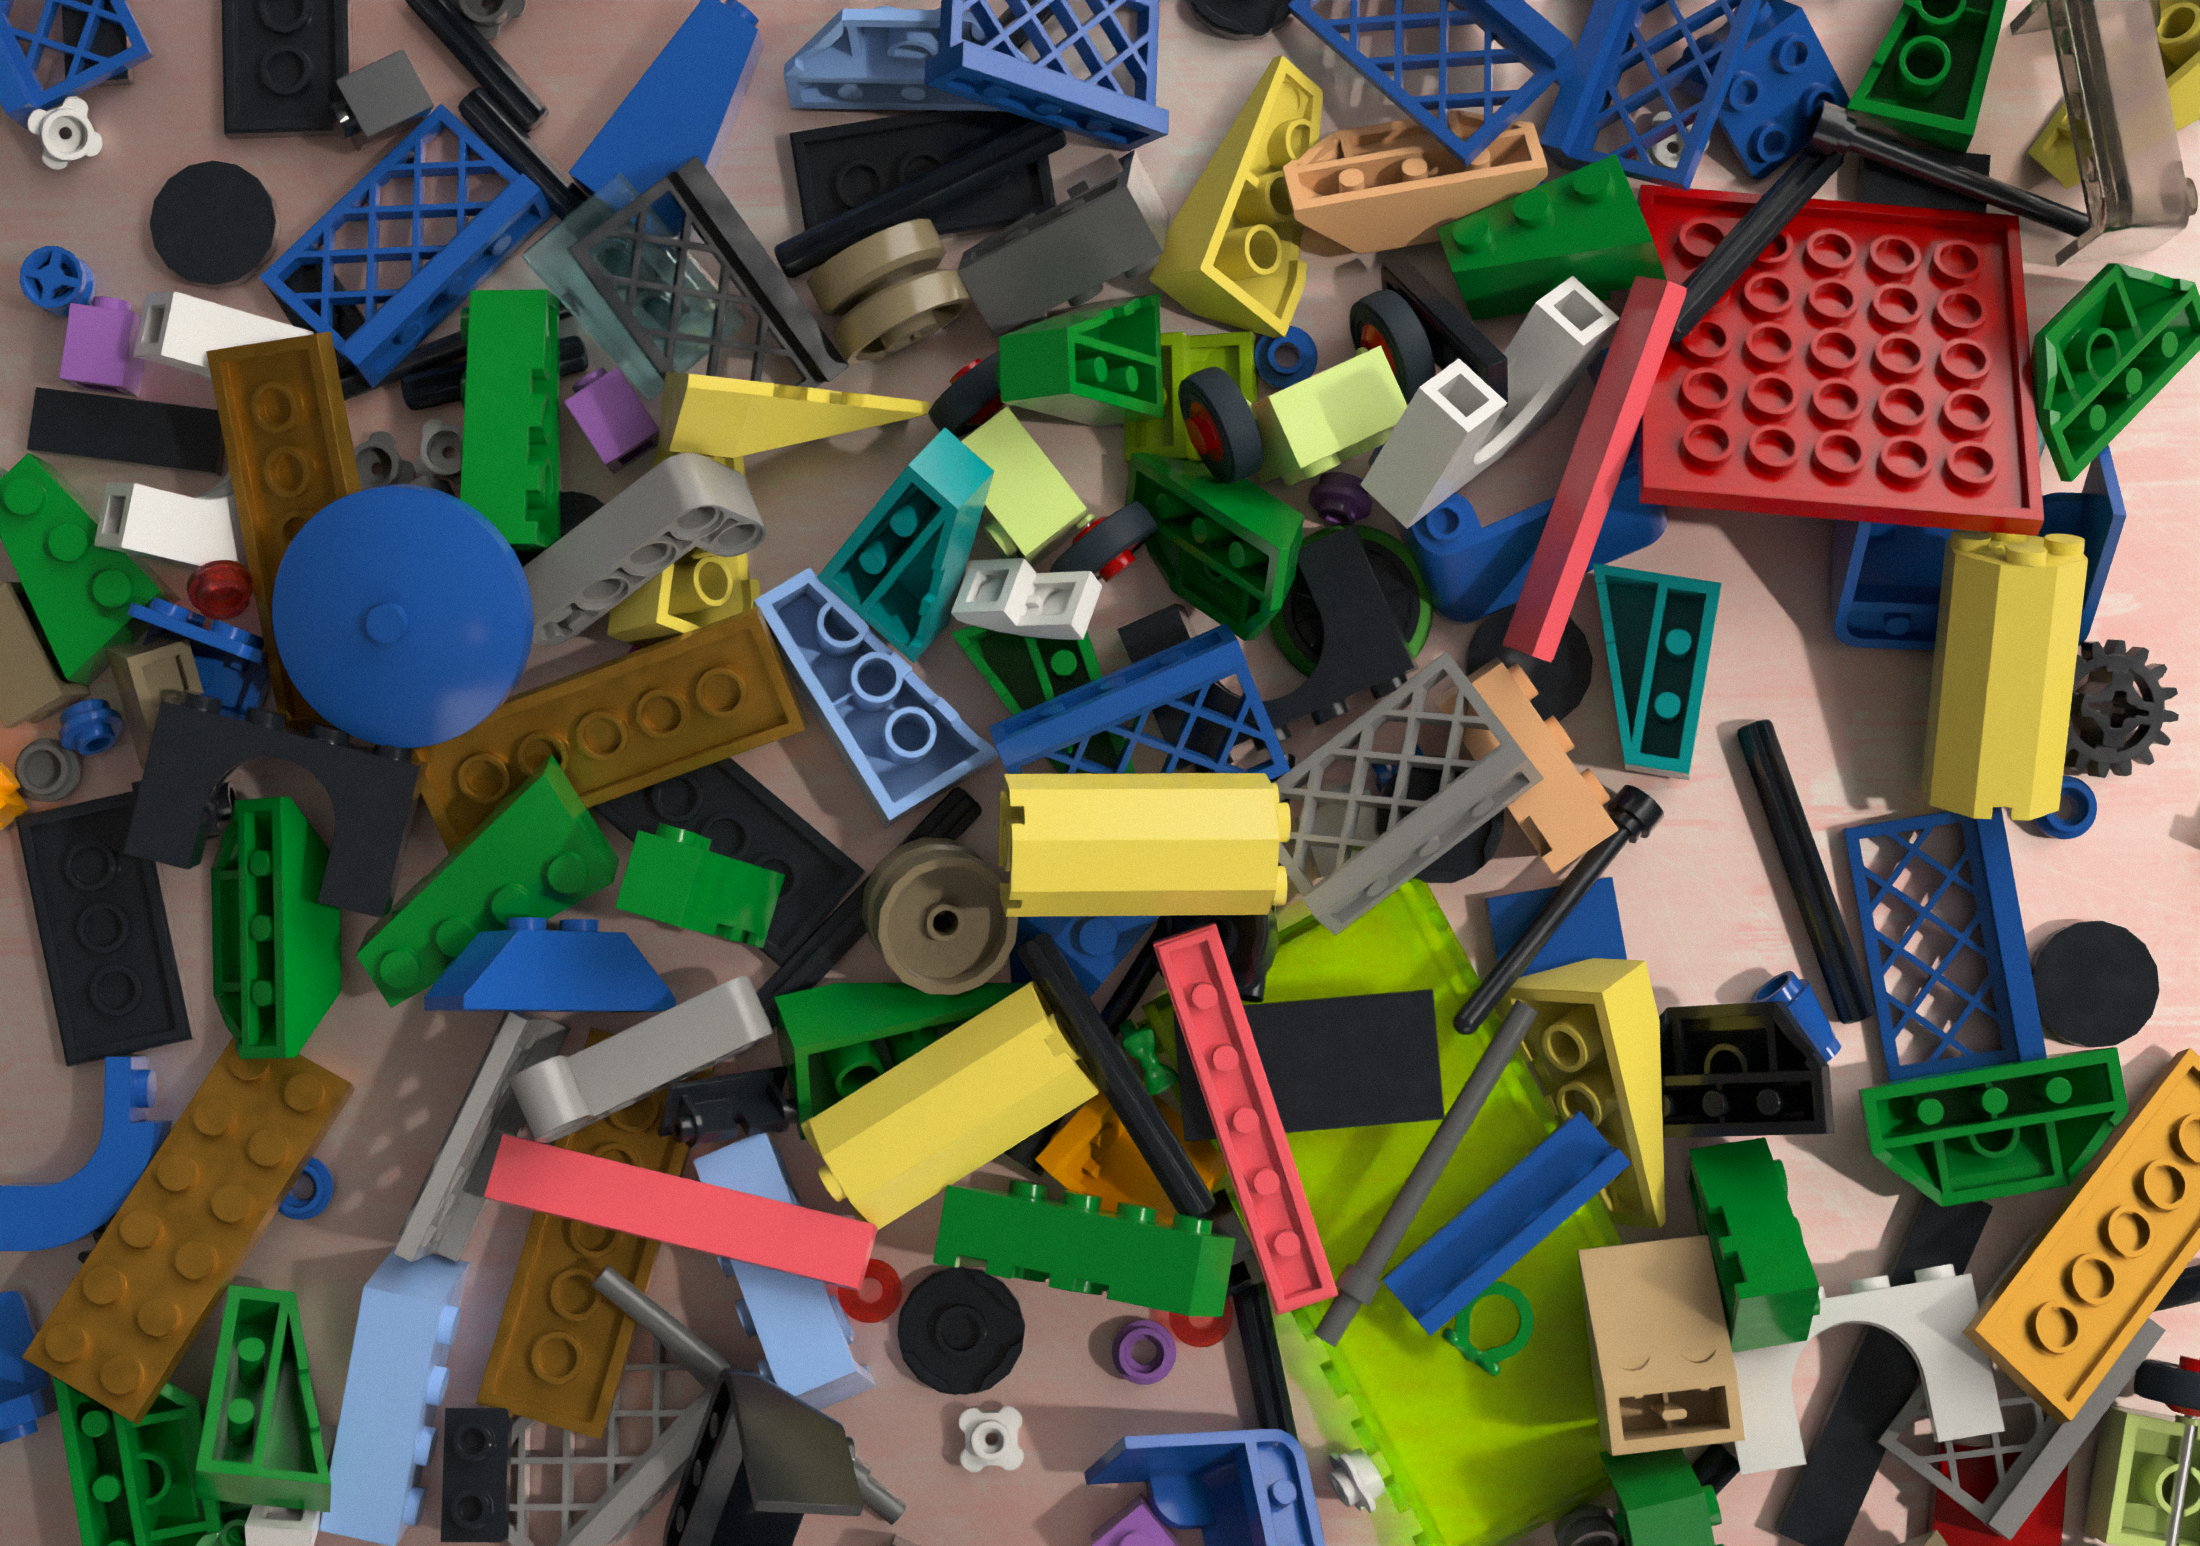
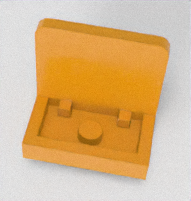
[1035,1082,1228,1224]

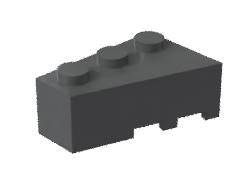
[957,149,1170,337]

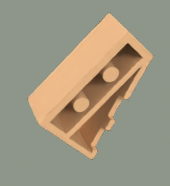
[1434,657,1619,874]

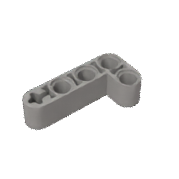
[523,452,766,646]
[508,975,775,1143]

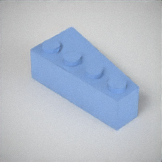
[753,567,999,828]
[693,1133,876,1410]
[319,1246,470,1546]

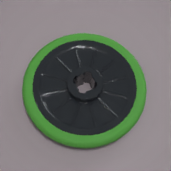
[1269,524,1434,678]

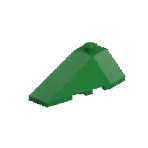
[774,983,1028,1140]

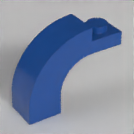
[0,1056,172,1251]

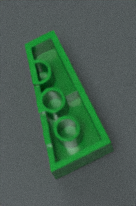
[1846,0,2007,153]
[460,289,561,553]
[356,753,619,1008]
[933,1179,1236,1317]

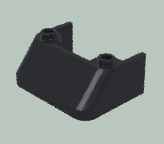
[663,1368,864,1546]

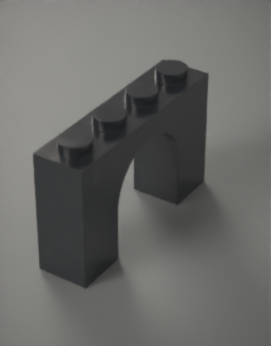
[1117,525,1419,773]
[123,690,428,918]

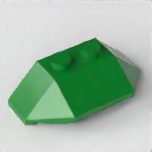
[2031,263,2200,482]
[1125,452,1304,641]
[211,797,342,1059]
[1858,1047,2129,1207]
[52,1376,224,1546]

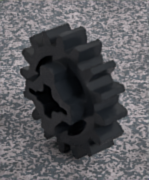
[2064,639,2179,778]

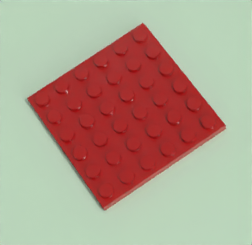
[1637,184,2044,536]

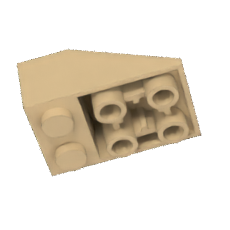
[1577,1234,1745,1456]

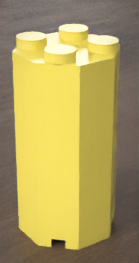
[1920,530,2088,821]
[998,773,1291,917]
[801,980,1101,1231]

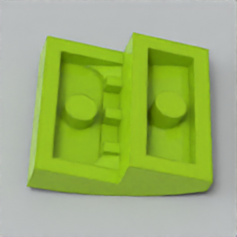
[1124,331,1259,463]

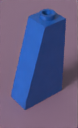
[568,0,764,260]

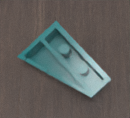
[817,427,994,663]
[1593,563,1722,780]

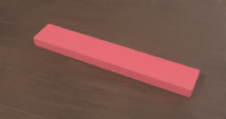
[1502,276,1687,663]
[1153,921,1338,1316]
[484,1134,878,1292]

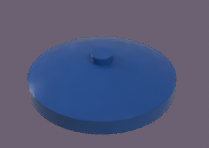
[272,484,534,748]

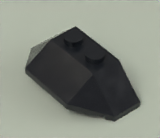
[1659,1001,1835,1138]

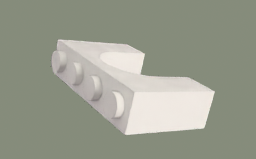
[1360,276,1620,529]
[94,291,314,580]
[1733,1264,2005,1475]

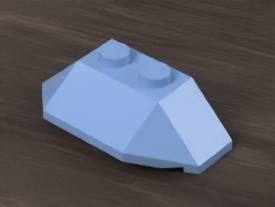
[783,6,1034,111]

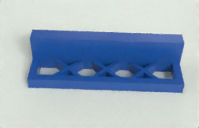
[1381,1110,1631,1336]

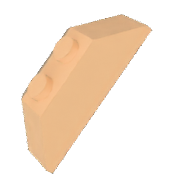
[1282,110,1548,255]

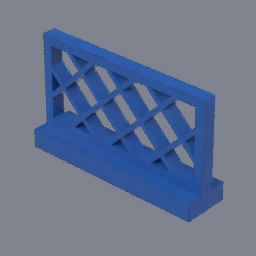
[0,0,154,129]
[924,0,1169,151]
[1288,0,1578,167]
[1539,0,1762,191]
[259,104,553,388]
[988,623,1291,780]
[1843,807,2047,1081]

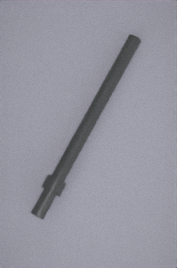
[1313,999,1539,1347]
[591,1264,907,1525]

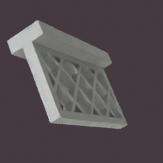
[1274,651,1544,936]
[393,1011,571,1262]
[1877,1235,2166,1541]
[507,1333,715,1546]

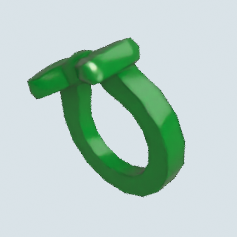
[1118,1018,1178,1096]
[1441,1281,1534,1377]

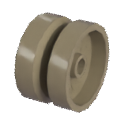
[807,219,972,366]
[862,837,1018,995]

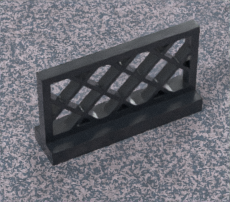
[566,156,849,458]

